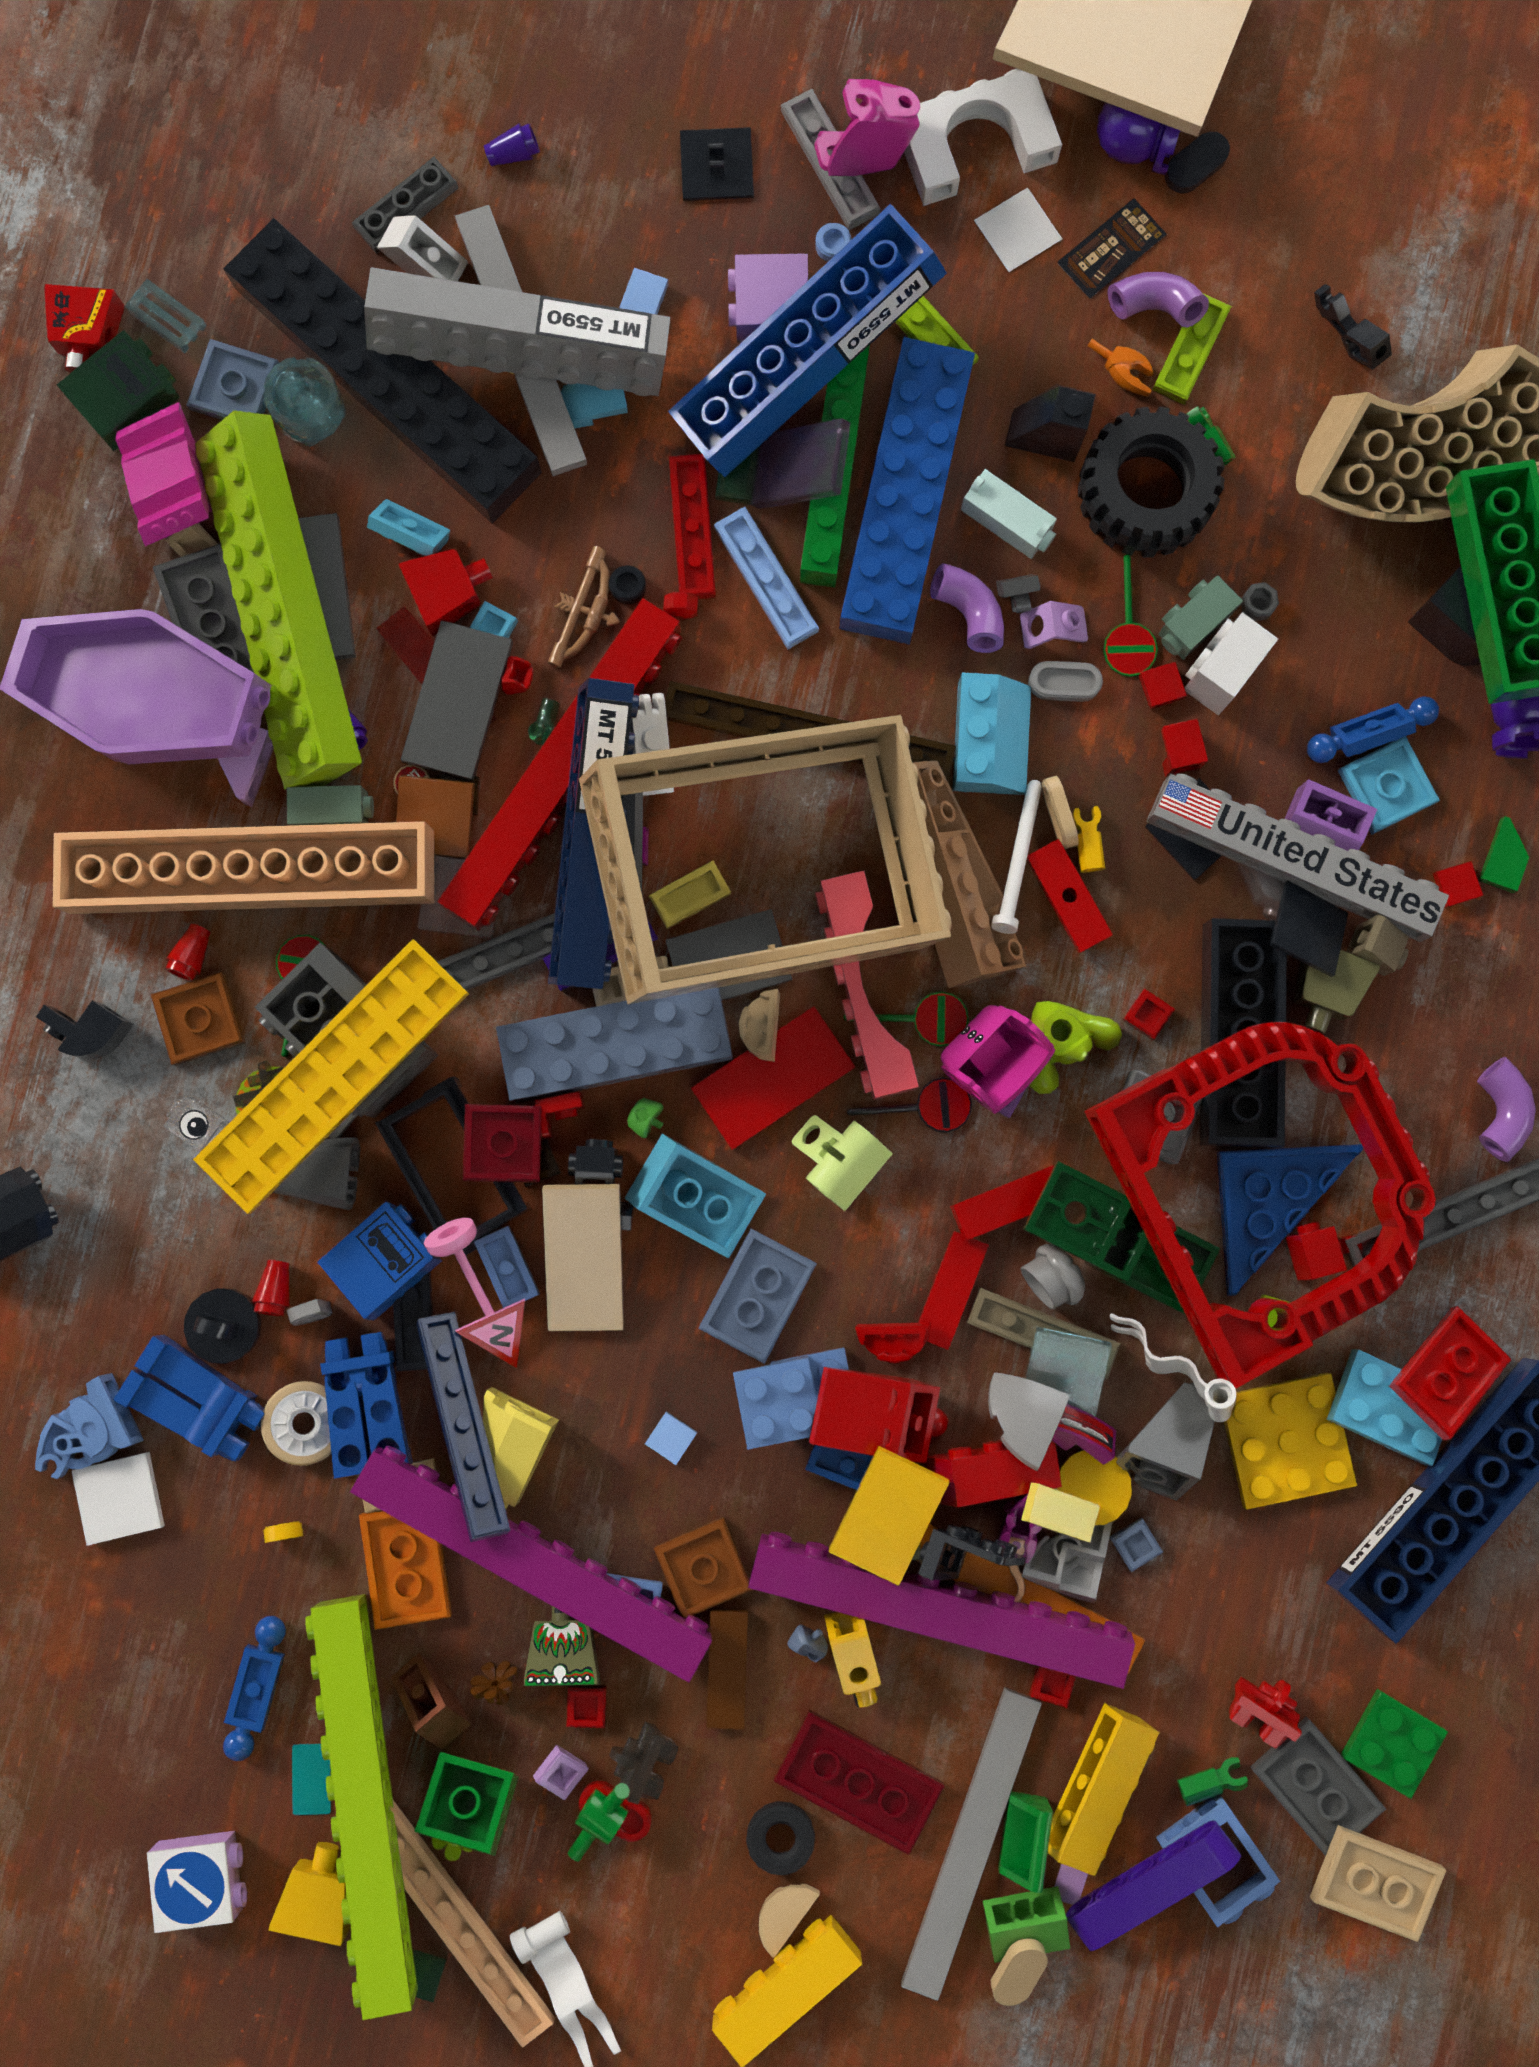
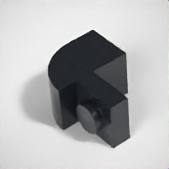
[36,1000,134,1059]

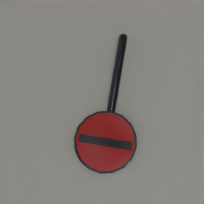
[847,1077,972,1133]

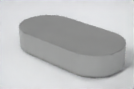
[1028,661,1103,702]

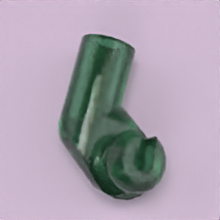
[528,698,560,745]

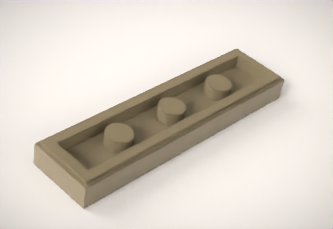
[966,1287,1121,1379]

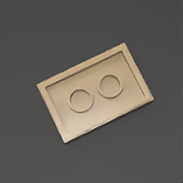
[1310,1825,1446,1942]

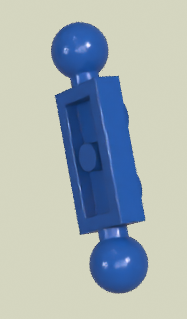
[1307,696,1439,763]
[223,1616,286,1761]

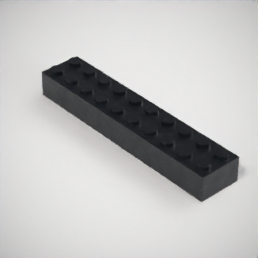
[223,218,542,524]

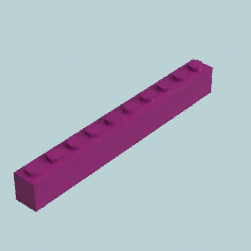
[350,1445,712,1683]
[748,1532,1135,1689]

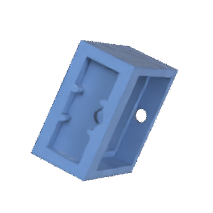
[1156,1795,1281,1927]

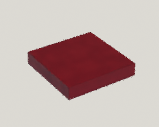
[463,1104,542,1183]

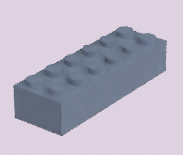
[496,988,734,1103]

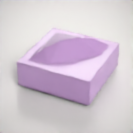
[533,1745,588,1800]

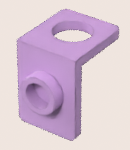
[1020,601,1088,649]

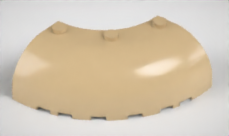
[1296,345,1539,522]

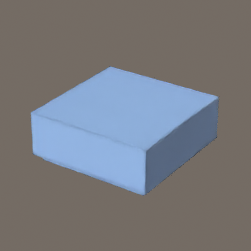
[645,1411,697,1465]

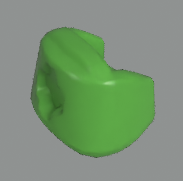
[627,1098,664,1138]

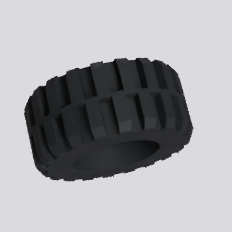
[1078,406,1225,558]

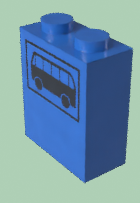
[317,1202,442,1321]

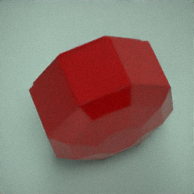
[663,592,698,620]

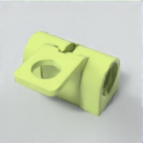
[792,1115,893,1211]

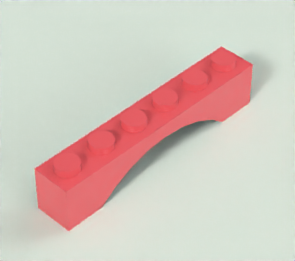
[815,871,919,1100]

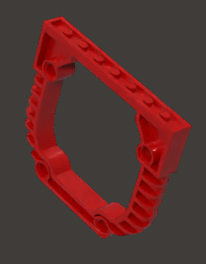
[1084,1022,1436,1389]

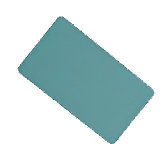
[292,1744,331,1815]

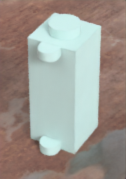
[961,469,1057,559]

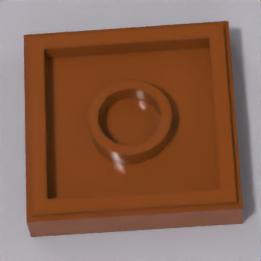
[396,775,475,858]
[151,972,246,1066]
[654,1517,753,1619]

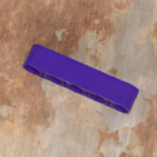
[1066,1820,1241,1951]

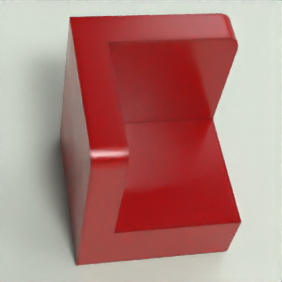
[1161,718,1208,777]

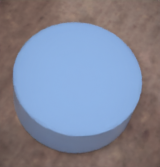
[816,223,851,262]

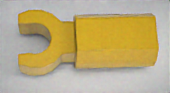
[1072,806,1105,873]

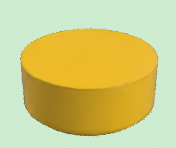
[263,1521,303,1543]

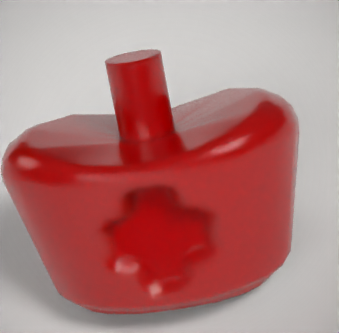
[501,656,534,695]

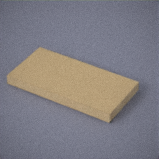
[542,1184,624,1331]

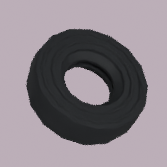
[746,1801,815,1875]

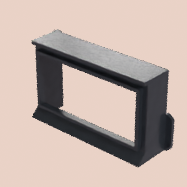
[375,1077,532,1255]

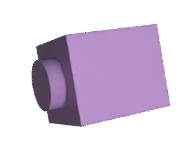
[218,728,273,807]

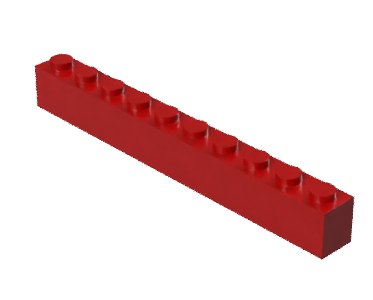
[437,598,682,932]

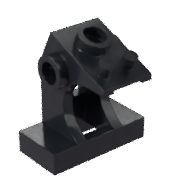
[568,1139,634,1230]

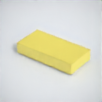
[649,861,731,929]
[1021,1482,1100,1543]

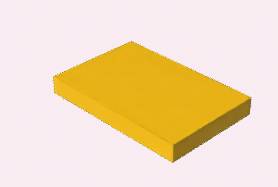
[829,1446,949,1586]

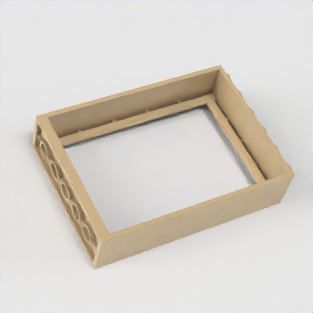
[579,715,952,1004]

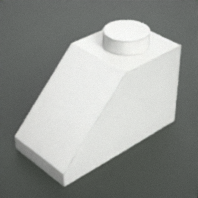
[377,215,468,282]

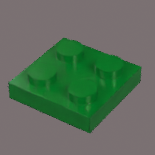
[1340,1688,1448,1799]

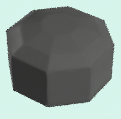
[1241,582,1279,621]

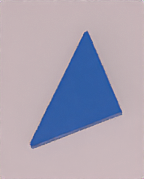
[1217,1144,1363,1296]

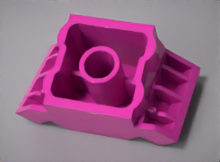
[115,402,212,547]

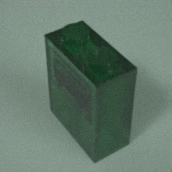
[56,330,180,451]

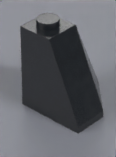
[1005,384,1096,462]

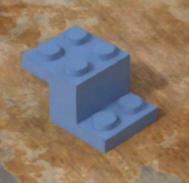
[733,1347,849,1450]

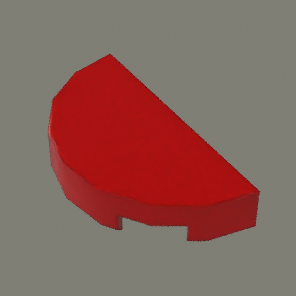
[855,1322,931,1363]

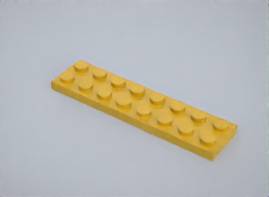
[193,939,469,1214]

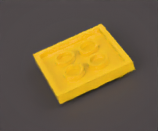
[1224,1373,1357,1510]

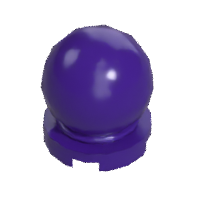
[1097,102,1180,175]
[1491,696,1539,758]

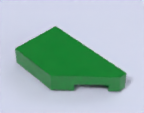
[1478,816,1529,893]

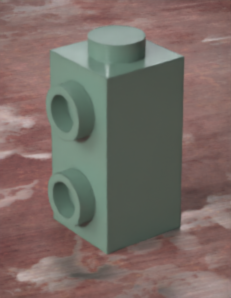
[1158,575,1243,660]
[287,785,374,826]

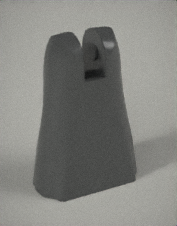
[272,1137,361,1210]

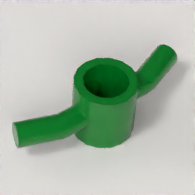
[568,1783,630,1862]

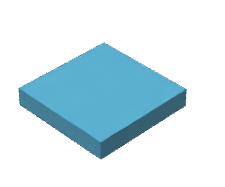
[1338,736,1440,835]

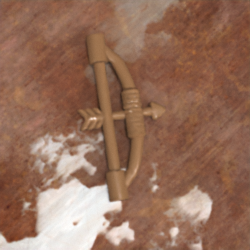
[548,546,620,668]

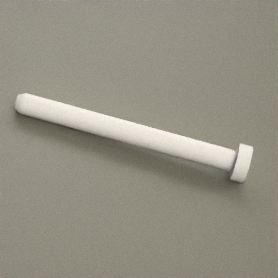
[991,780,1042,934]

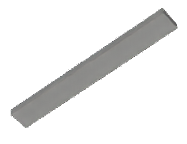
[455,205,587,476]
[901,1687,1042,2001]

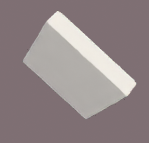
[72,1452,165,1545]

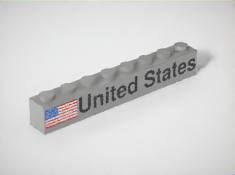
[1146,774,1449,942]

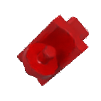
[1229,1676,1302,1749]

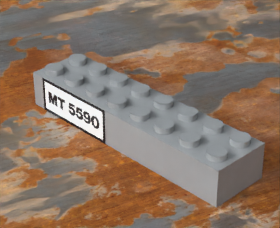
[364,267,670,396]

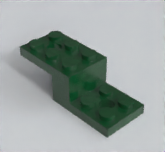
[1023,1161,1221,1315]

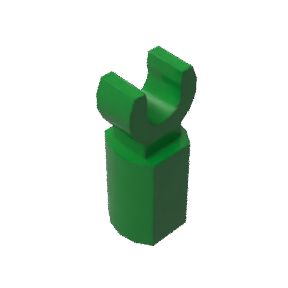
[1186,406,1236,466]
[1177,1757,1248,1806]

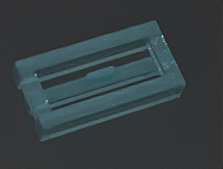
[125,279,207,353]

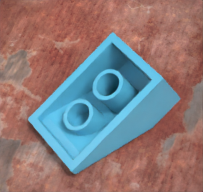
[625,1133,766,1258]

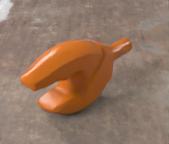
[1087,338,1153,397]

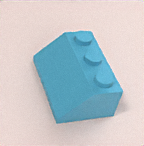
[953,672,1031,795]

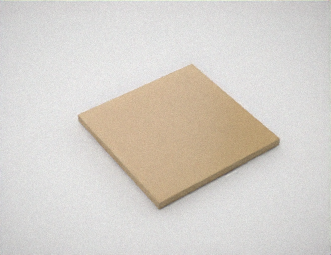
[992,0,1252,137]

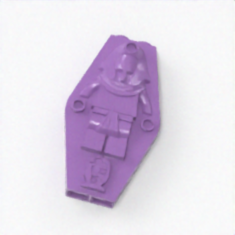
[0,609,271,764]

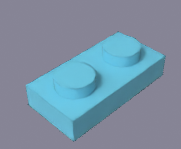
[367,499,450,556]

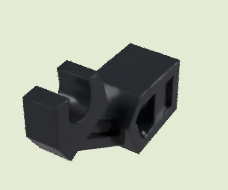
[1314,284,1392,370]

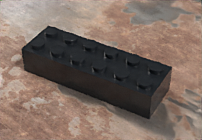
[1200,918,1287,1148]

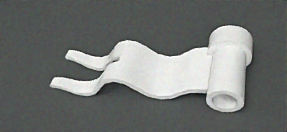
[1110,1314,1236,1422]
[510,1911,621,2067]

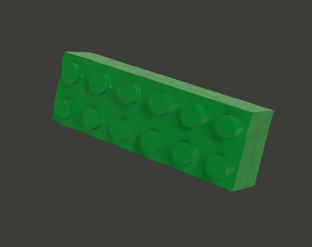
[1445,459,1539,704]

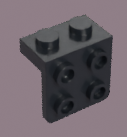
[918,1525,1026,1580]

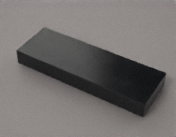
[393,1271,433,1371]

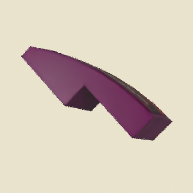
[1052,1404,1116,1465]

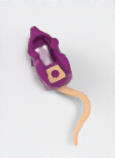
[999,1494,1042,1602]

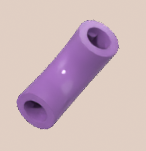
[1108,272,1209,327]
[930,563,1004,653]
[1477,1057,1536,1162]

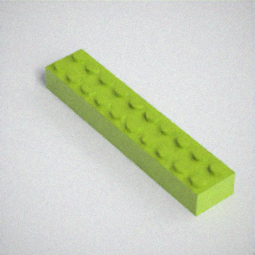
[195,410,362,789]
[306,1594,418,2020]

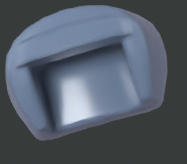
[787,1624,828,1663]

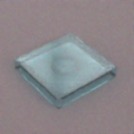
[1025,1327,1112,1417]

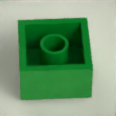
[415,1752,519,1856]

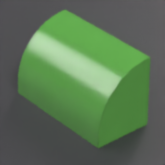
[983,1886,1070,1963]

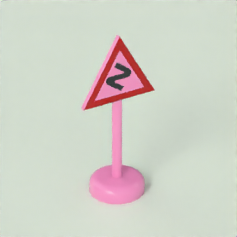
[424,1218,525,1368]

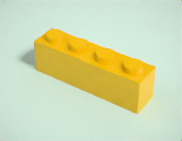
[1048,1703,1160,1876]
[712,1915,862,2067]

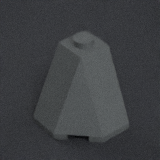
[1116,1383,1215,1501]

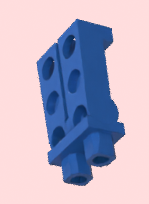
[320,1332,413,1479]
[113,1334,265,1462]

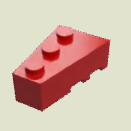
[922,1440,1062,1507]

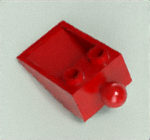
[809,1367,948,1463]

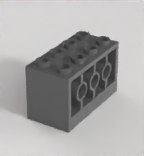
[255,943,439,1118]

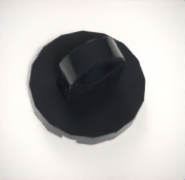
[183,1288,261,1364]

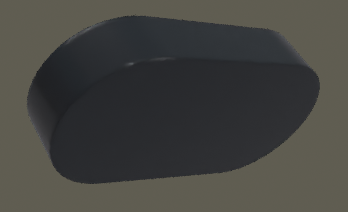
[1165,132,1230,193]

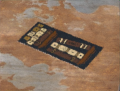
[1057,198,1167,299]

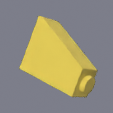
[483,1387,559,1509]

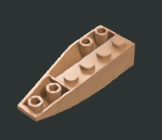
[913,761,1026,988]

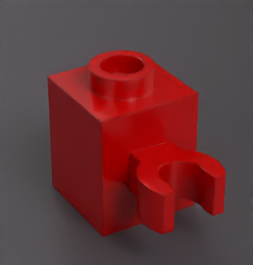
[1285,1221,1363,1281]

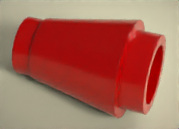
[165,923,211,981]
[252,1260,290,1317]

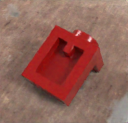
[535,1091,585,1139]

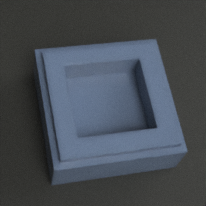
[1109,1518,1163,1572]

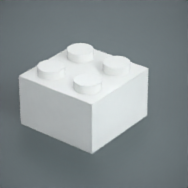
[1185,612,1278,715]

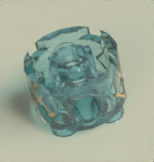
[263,357,346,446]

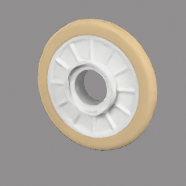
[261,1381,332,1466]

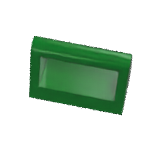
[998,1791,1053,1893]

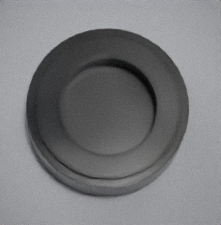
[609,565,646,605]

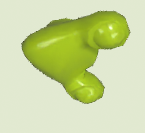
[1029,1001,1122,1094]

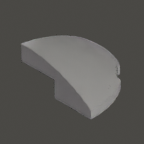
[988,1372,1070,1471]
[1022,1522,1113,1603]

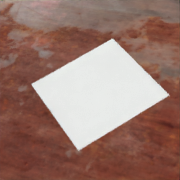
[974,187,1062,272]

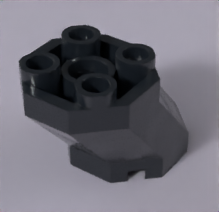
[0,1166,59,1262]

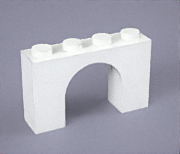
[904,69,1062,206]

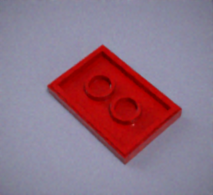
[1389,1306,1512,1441]

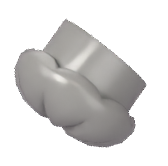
[1020,1244,1085,1309]

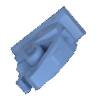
[35,1373,144,1479]

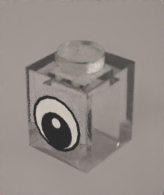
[163,1096,230,1152]

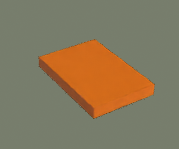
[359,1510,452,1630]

